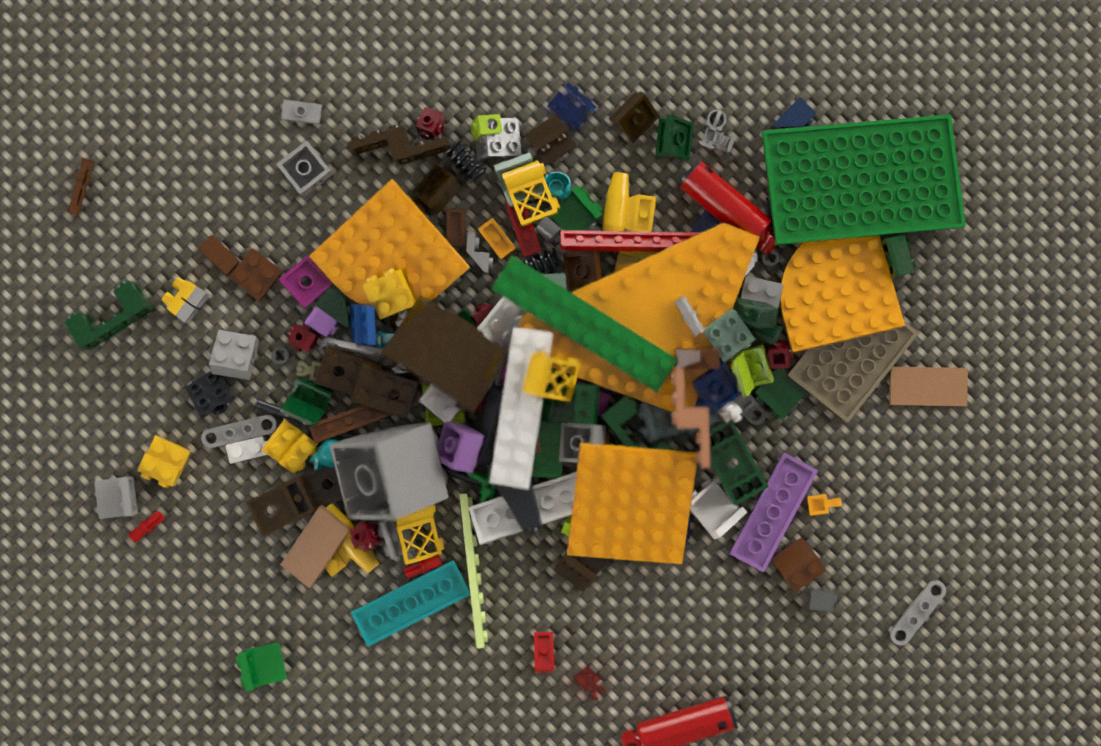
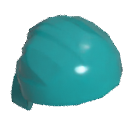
[542,172,571,200]
[310,439,339,470]

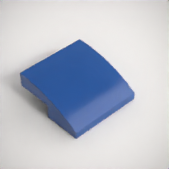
[350,304,376,345]

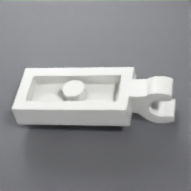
[711,399,742,423]
[226,436,267,464]

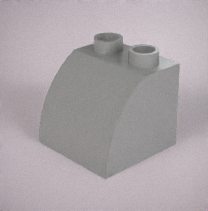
[330,423,449,520]

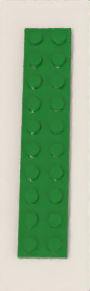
[491,256,676,392]

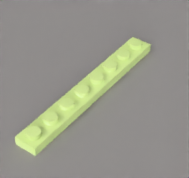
[459,493,488,648]

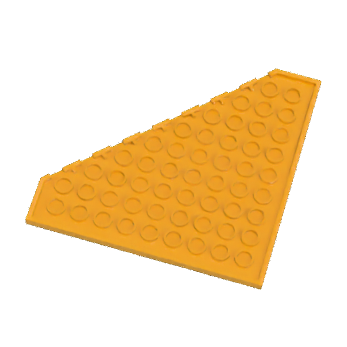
[509,223,760,412]

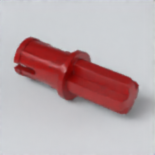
[128,511,165,543]
[404,554,443,578]

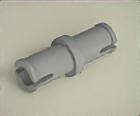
[674,296,705,336]

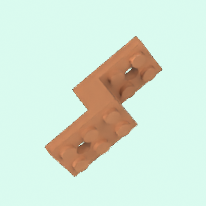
[672,368,710,468]

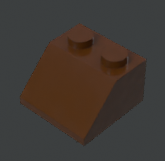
[771,537,827,592]

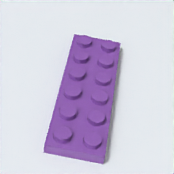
[729,452,818,572]

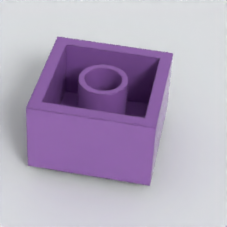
[437,421,484,472]

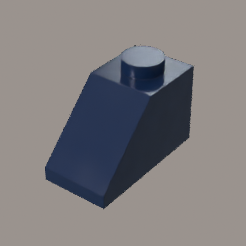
[771,97,816,130]

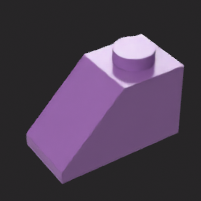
[304,307,340,338]

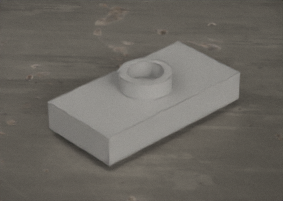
[281,100,322,124]

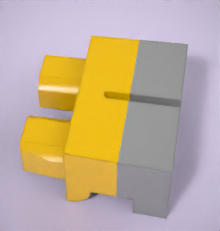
[161,277,210,324]

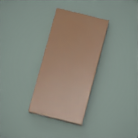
[889,367,968,406]
[280,505,351,589]

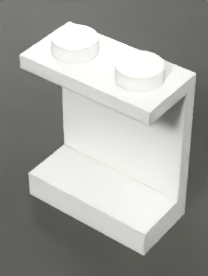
[690,477,747,539]

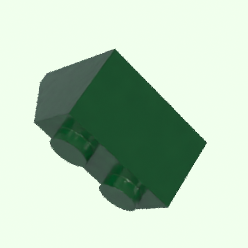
[881,235,916,279]

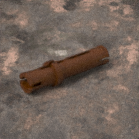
[67,157,95,216]

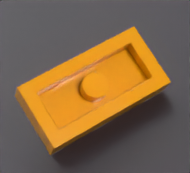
[478,218,516,260]

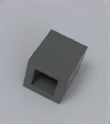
[807,588,837,612]

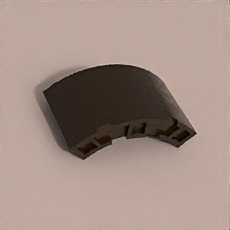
[381,296,510,413]

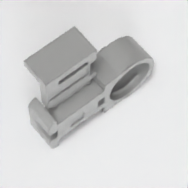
[698,109,736,153]

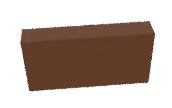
[446,209,466,248]
[199,235,240,275]

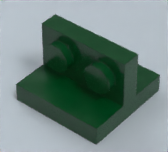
[655,114,694,161]

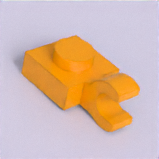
[807,494,842,516]

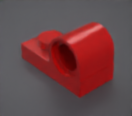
[534,632,554,673]

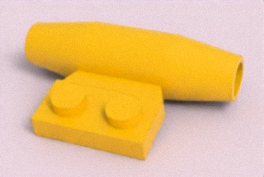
[602,172,656,232]
[325,504,379,577]

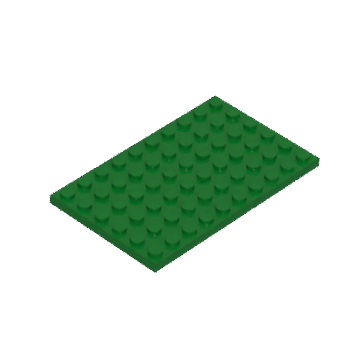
[762,114,966,245]

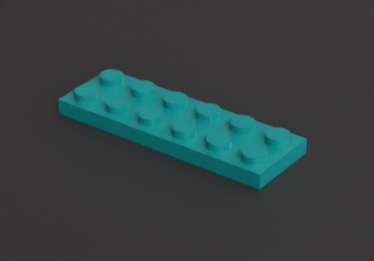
[350,560,471,647]

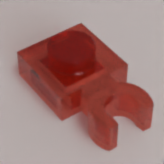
[573,664,606,700]

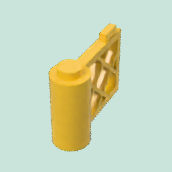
[502,160,560,227]
[522,350,580,402]
[393,504,444,565]

